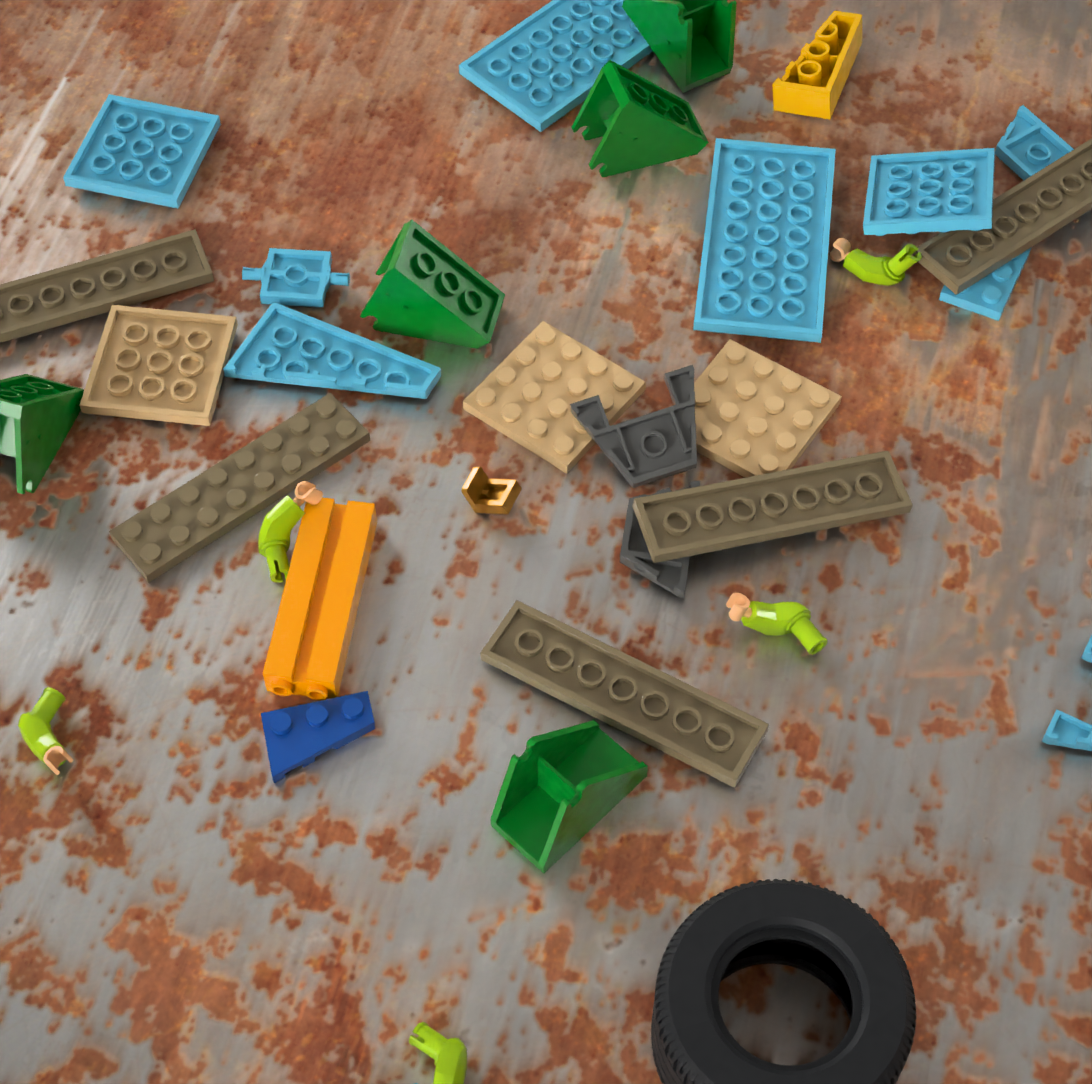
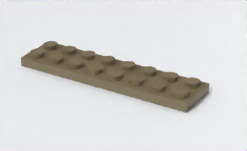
[913,138,1092,295]
[0,229,214,343]
[109,392,370,583]
[633,451,913,563]
[480,600,769,788]

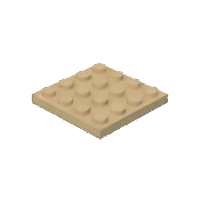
[79,305,238,426]
[463,321,646,474]
[694,339,842,477]

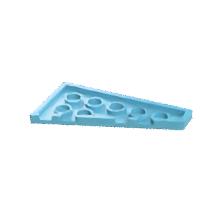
[223,302,442,399]

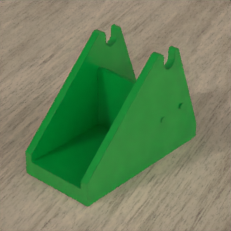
[622,0,737,93]
[571,60,709,177]
[360,220,505,349]
[0,374,84,494]
[490,720,648,873]

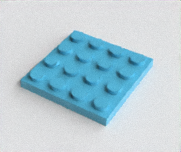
[63,94,221,209]
[863,148,995,236]

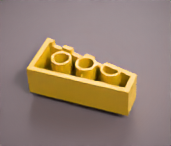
[772,11,862,120]

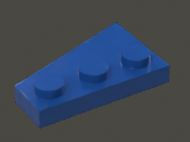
[261,691,376,783]

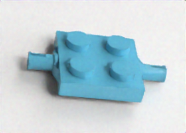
[242,248,350,307]

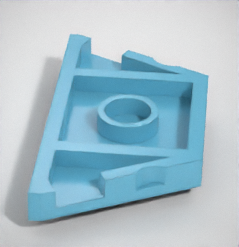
[995,105,1074,180]

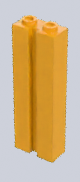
[263,497,377,701]

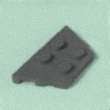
[620,481,700,598]

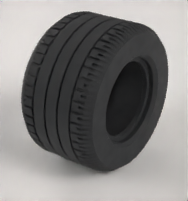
[651,879,916,1084]

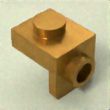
[461,467,522,514]

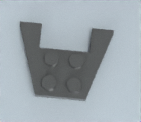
[570,365,697,488]

